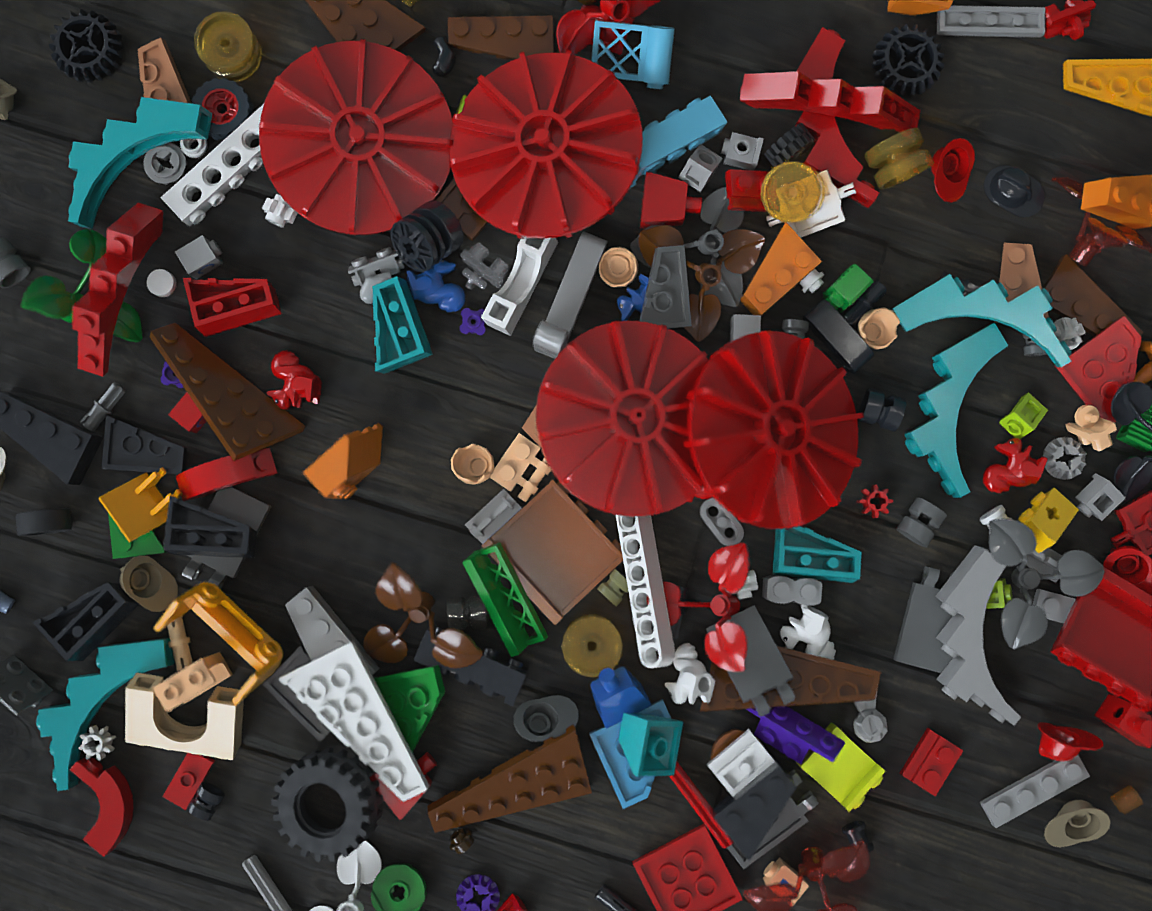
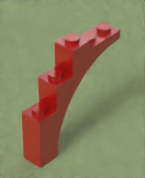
[72,202,163,377]

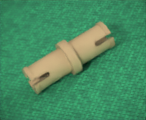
[167,616,193,671]

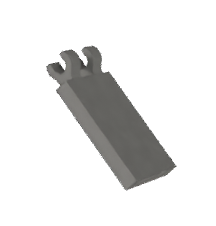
[182,486,272,590]
[893,566,953,673]
[706,605,795,717]
[727,769,819,869]

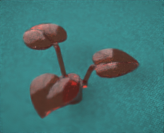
[1051,177,1152,266]
[744,840,869,911]

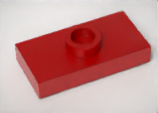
[162,753,215,810]

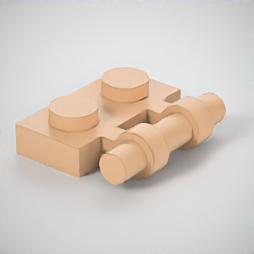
[490,433,551,502]

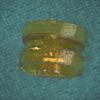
[194,11,262,81]
[864,128,934,190]
[761,162,825,223]
[562,614,622,677]

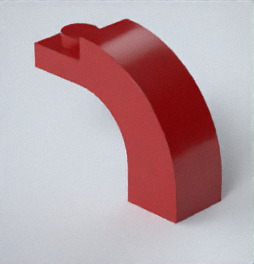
[176,448,277,502]
[70,757,133,857]

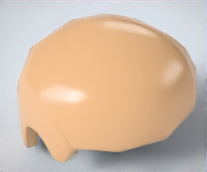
[598,247,639,288]
[858,308,900,350]
[451,444,495,485]

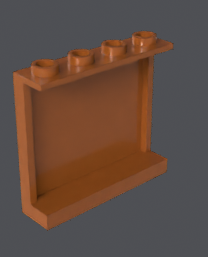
[481,479,624,625]

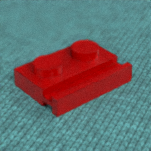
[725,169,779,212]
[900,728,963,796]

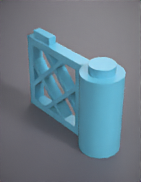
[592,20,675,89]

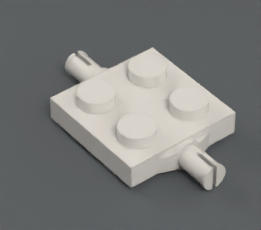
[766,169,856,238]

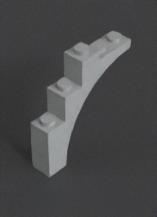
[935,546,1021,726]

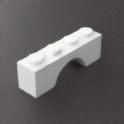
[481,237,558,336]

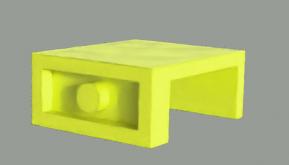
[796,722,886,812]

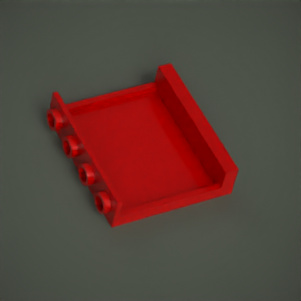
[1050,567,1152,712]

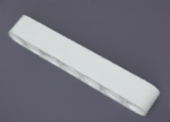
[616,515,675,668]

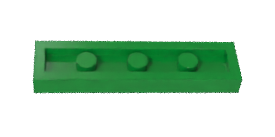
[462,542,548,657]

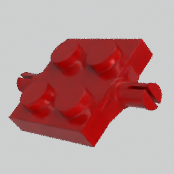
[1110,490,1152,556]

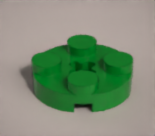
[371,863,427,911]

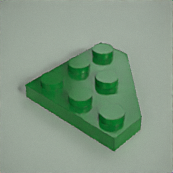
[373,665,445,753]

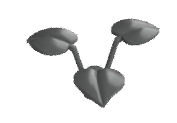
[630,187,744,307]
[989,519,1105,649]

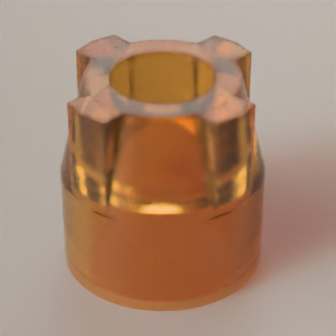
[1110,785,1143,815]

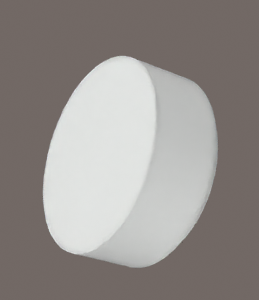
[147,269,176,297]

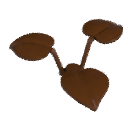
[638,225,765,342]
[363,563,483,668]

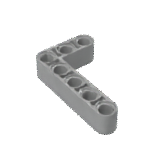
[533,231,608,359]

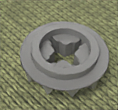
[144,142,188,185]
[1043,437,1087,480]

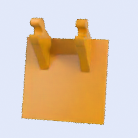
[99,467,182,543]

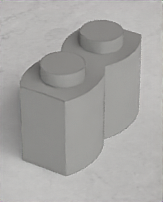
[762,575,822,606]

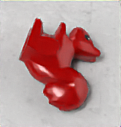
[267,350,322,410]
[983,438,1048,494]

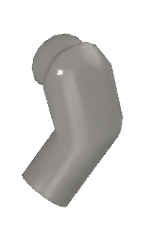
[360,271,392,304]

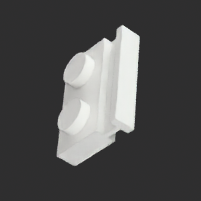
[707,729,775,797]

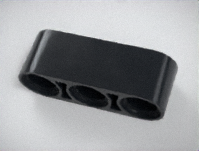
[803,299,874,374]

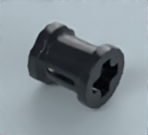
[841,820,875,857]

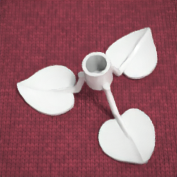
[309,840,382,911]

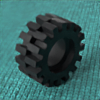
[764,123,815,171]

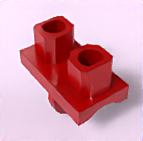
[1044,0,1096,40]

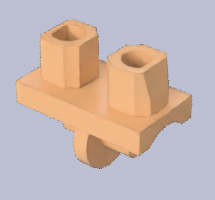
[1065,404,1117,451]

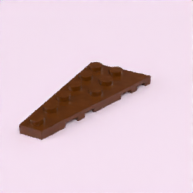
[700,646,881,712]

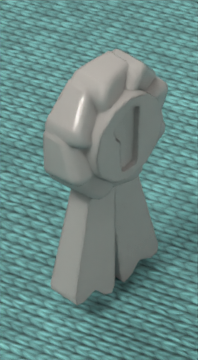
[853,694,888,743]

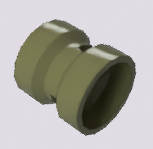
[597,569,629,607]

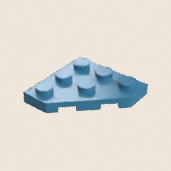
[589,699,671,809]

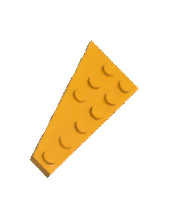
[1063,59,1152,117]

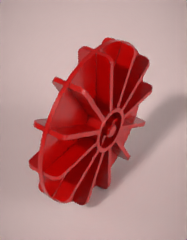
[259,39,453,235]
[450,50,643,239]
[536,321,709,517]
[684,331,864,529]

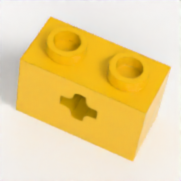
[1018,488,1079,553]

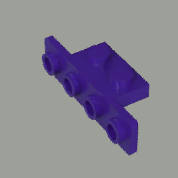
[746,706,845,764]

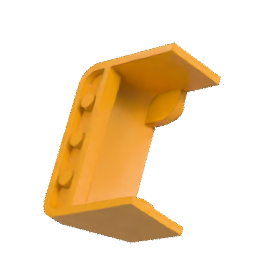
[154,582,283,705]

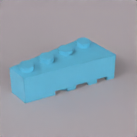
[630,96,727,188]

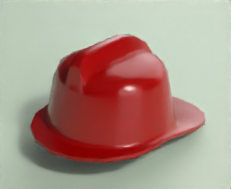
[931,138,975,203]
[1103,546,1152,596]
[1037,722,1104,761]

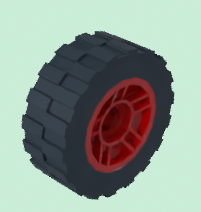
[192,78,254,141]

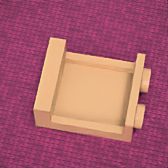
[153,652,233,711]

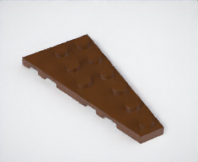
[305,0,426,51]
[150,323,305,461]
[427,724,592,833]

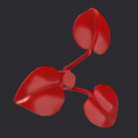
[556,0,660,54]
[647,543,749,672]

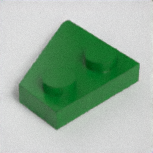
[108,513,168,559]

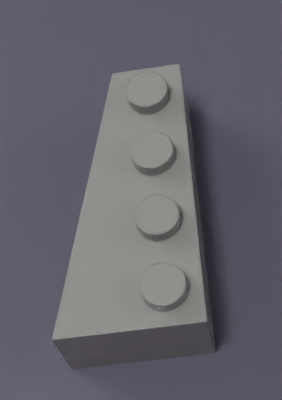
[285,586,380,675]

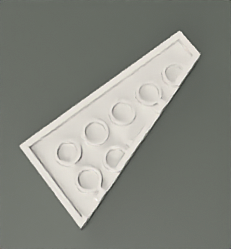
[278,640,429,801]

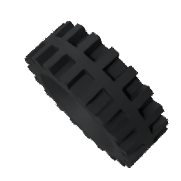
[272,748,383,862]

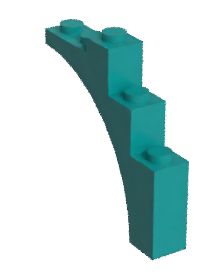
[68,97,213,229]
[892,274,1072,368]
[904,323,1008,498]
[36,637,174,791]

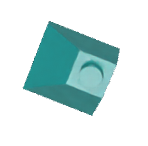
[619,713,683,776]

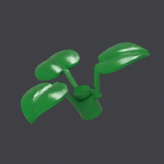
[22,228,142,342]

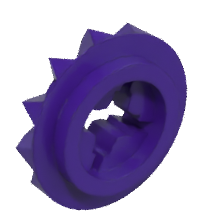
[456,874,500,911]

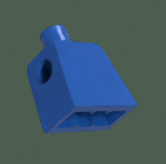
[590,667,652,729]

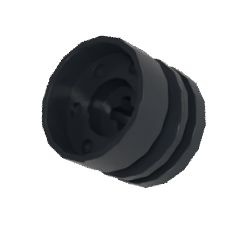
[391,200,463,272]

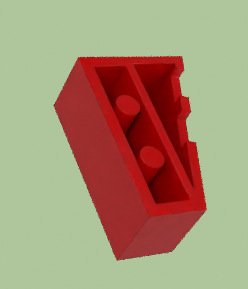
[183,278,282,337]

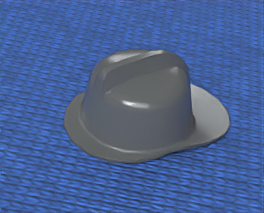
[514,695,579,742]

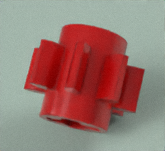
[857,484,893,518]

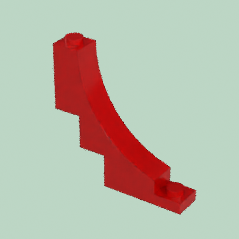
[795,27,879,208]
[740,72,921,137]

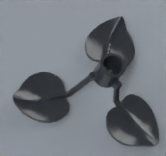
[1111,382,1152,503]

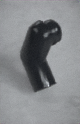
[432,36,455,77]

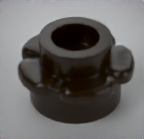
[449,828,475,854]

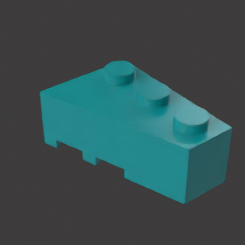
[372,276,433,373]
[773,526,861,583]

